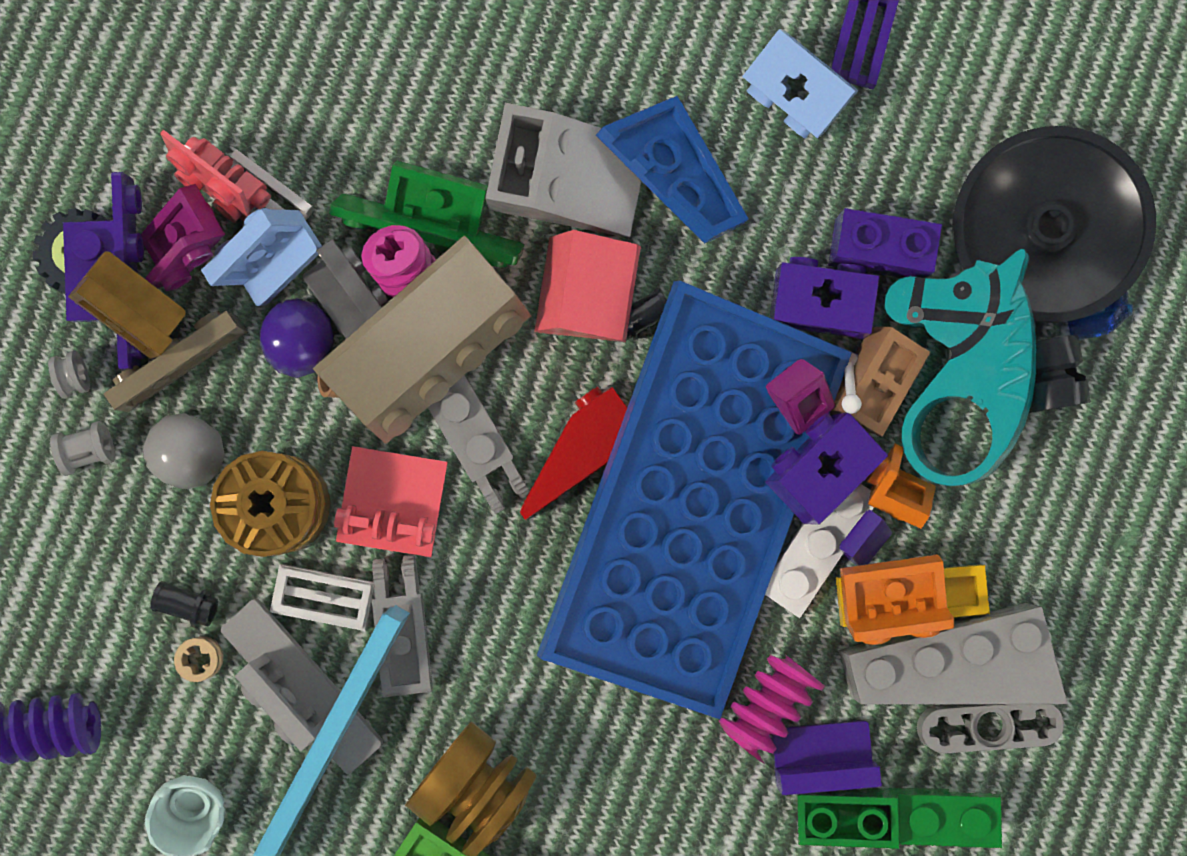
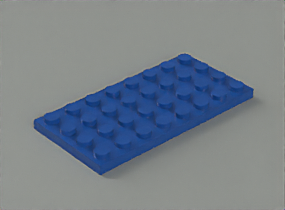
[537,281,852,719]

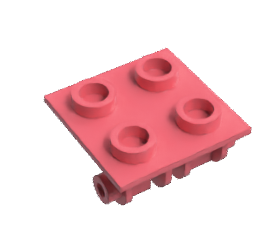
[160,130,271,223]
[334,446,448,557]

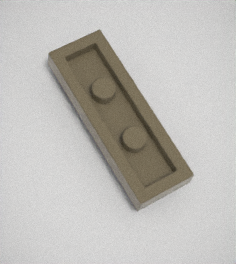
[103,311,248,412]

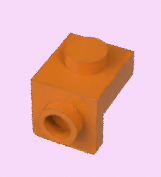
[866,443,936,529]

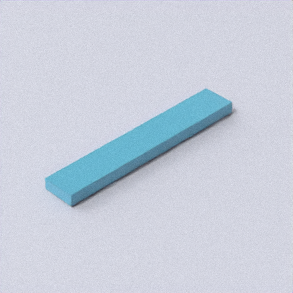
[253,605,410,856]

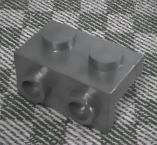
[303,239,390,339]

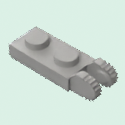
[428,375,530,514]
[372,555,433,697]

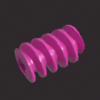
[361,225,436,300]
[719,655,825,764]

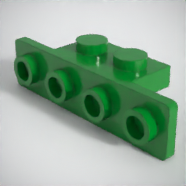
[329,160,525,267]

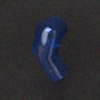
[1067,292,1133,341]

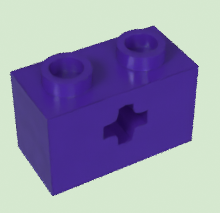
[828,208,942,278]
[770,257,879,339]
[765,412,888,525]

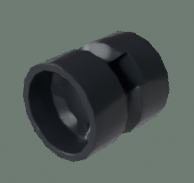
[1029,335,1091,413]

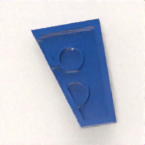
[596,96,749,244]

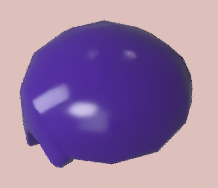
[260,298,334,378]

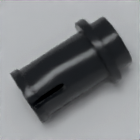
[623,288,667,343]
[150,581,218,629]

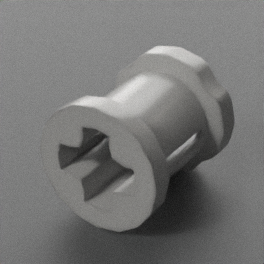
[50,421,115,476]

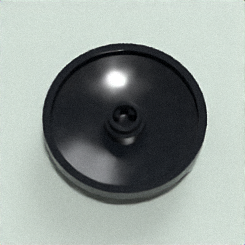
[952,126,1156,323]

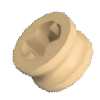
[174,636,224,682]

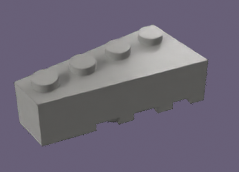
[839,603,1068,704]

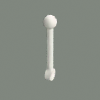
[842,351,862,414]

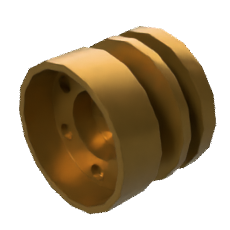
[210,451,331,557]
[405,721,537,856]

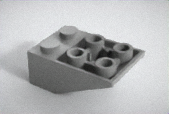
[485,103,641,238]

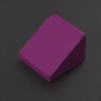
[766,359,836,435]

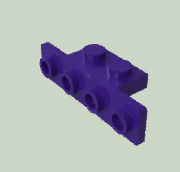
[63,172,146,370]

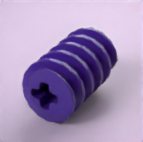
[0,693,101,765]

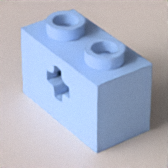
[742,29,858,139]

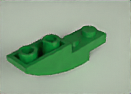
[798,788,1002,849]

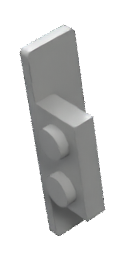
[221,598,383,774]

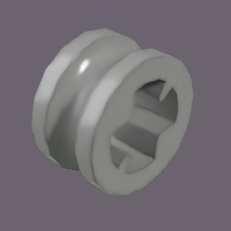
[48,350,90,399]

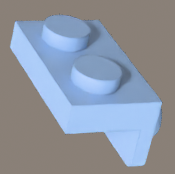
[201,208,322,306]

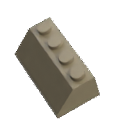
[313,235,531,444]

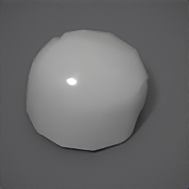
[143,413,225,489]

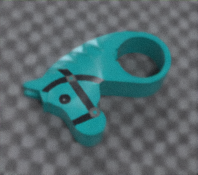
[885,249,1036,486]

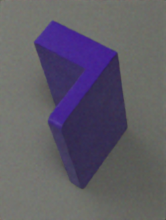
[771,720,882,795]

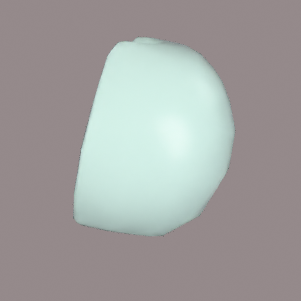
[144,775,226,856]

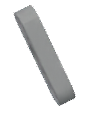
[917,704,1064,753]

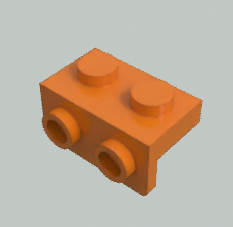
[840,555,955,645]

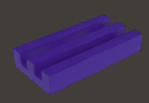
[830,0,899,90]

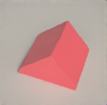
[535,230,641,342]

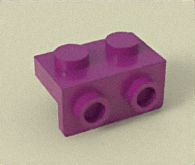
[141,184,225,291]

